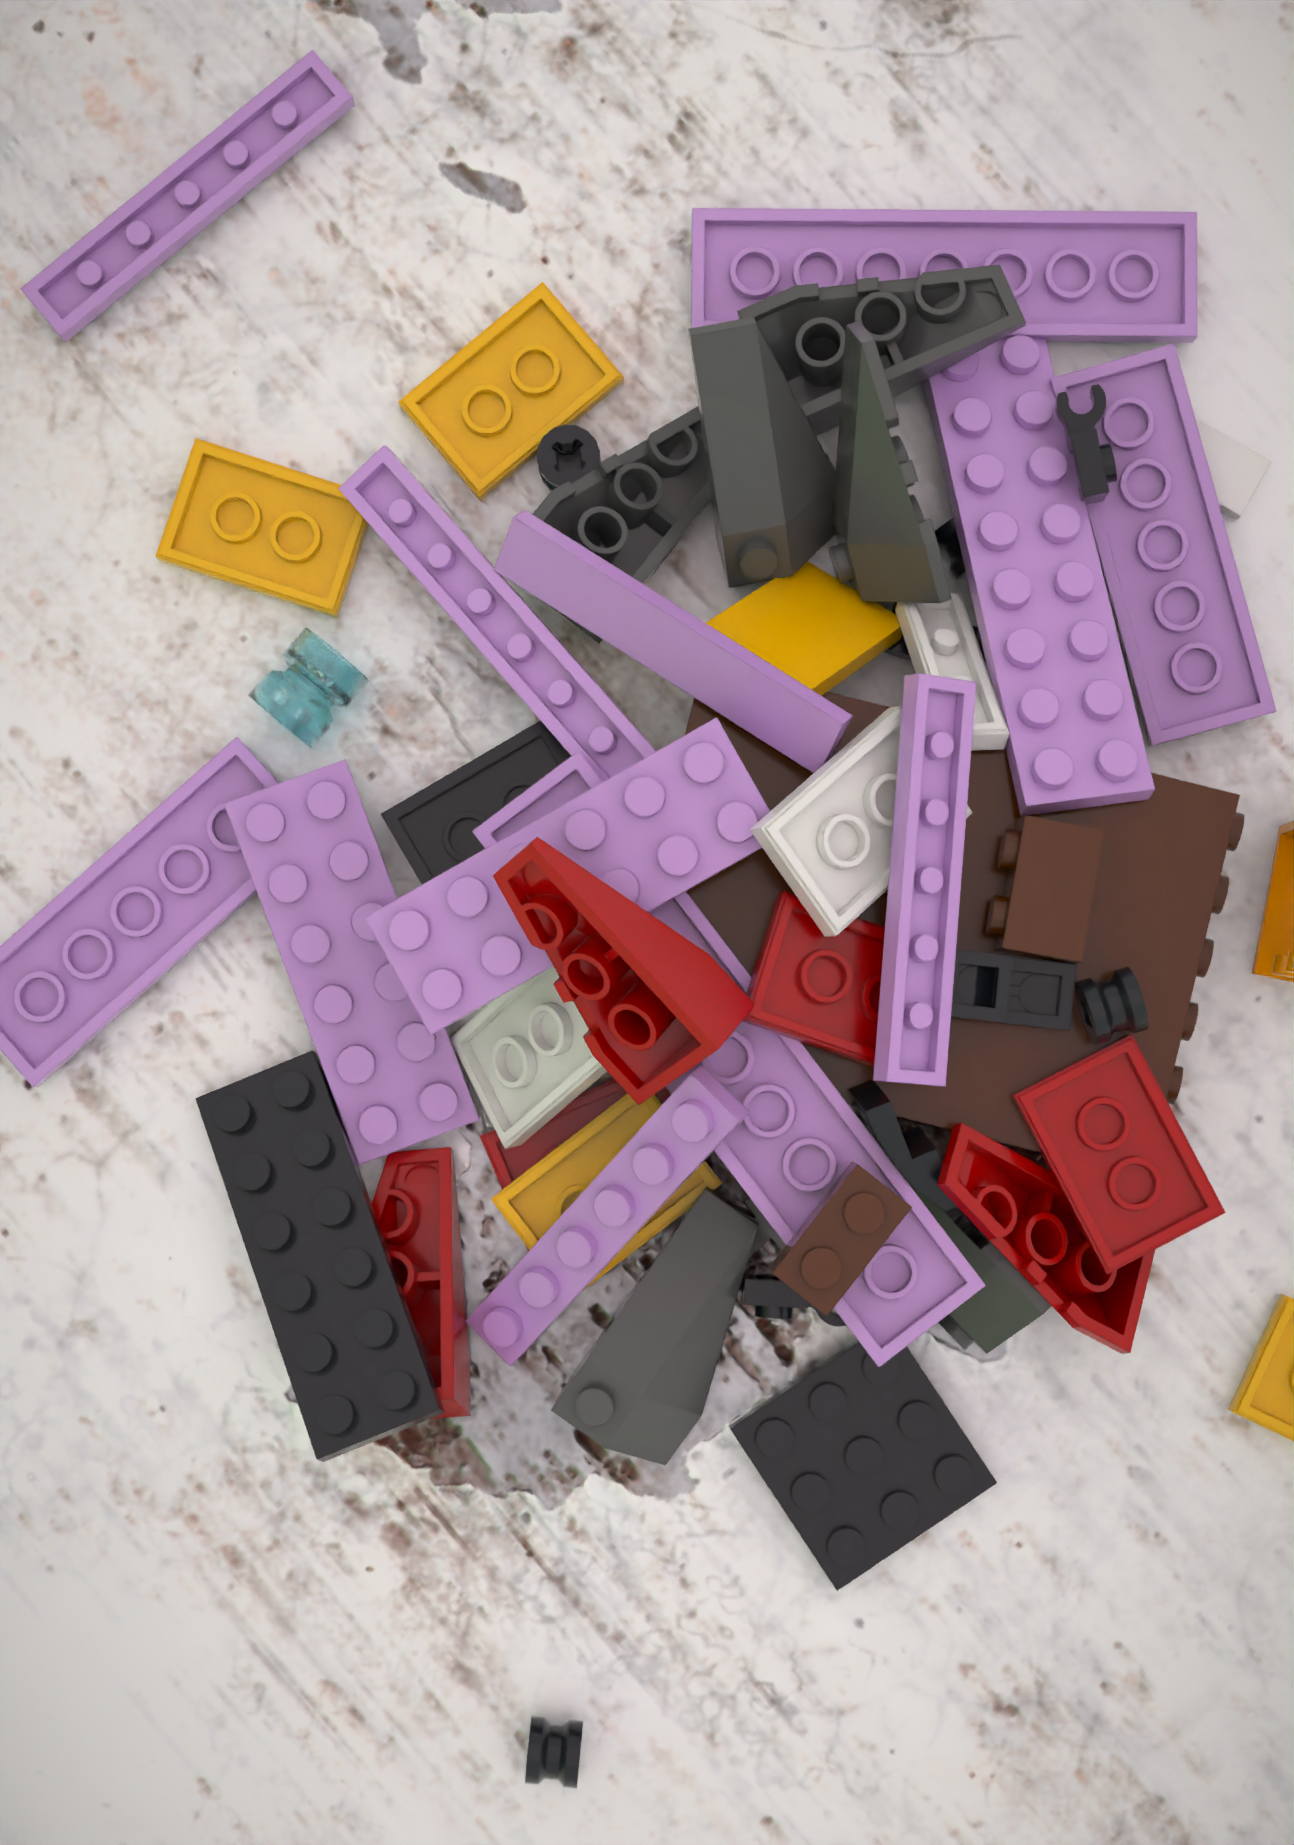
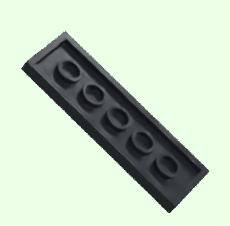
[195,1050,445,1462]

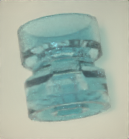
[248,627,369,749]

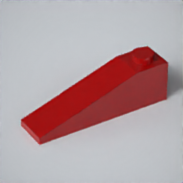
[493,837,755,1105]
[937,1123,1155,1354]
[372,1147,471,1419]

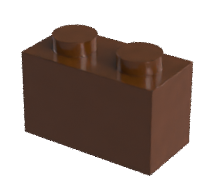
[986,815,1105,964]
[769,1161,912,1316]

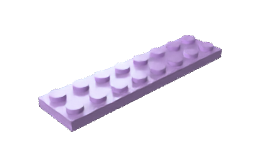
[691,208,1197,343]
[923,335,1155,816]

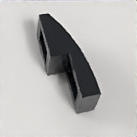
[951,950,1077,1031]
[849,1079,957,1211]

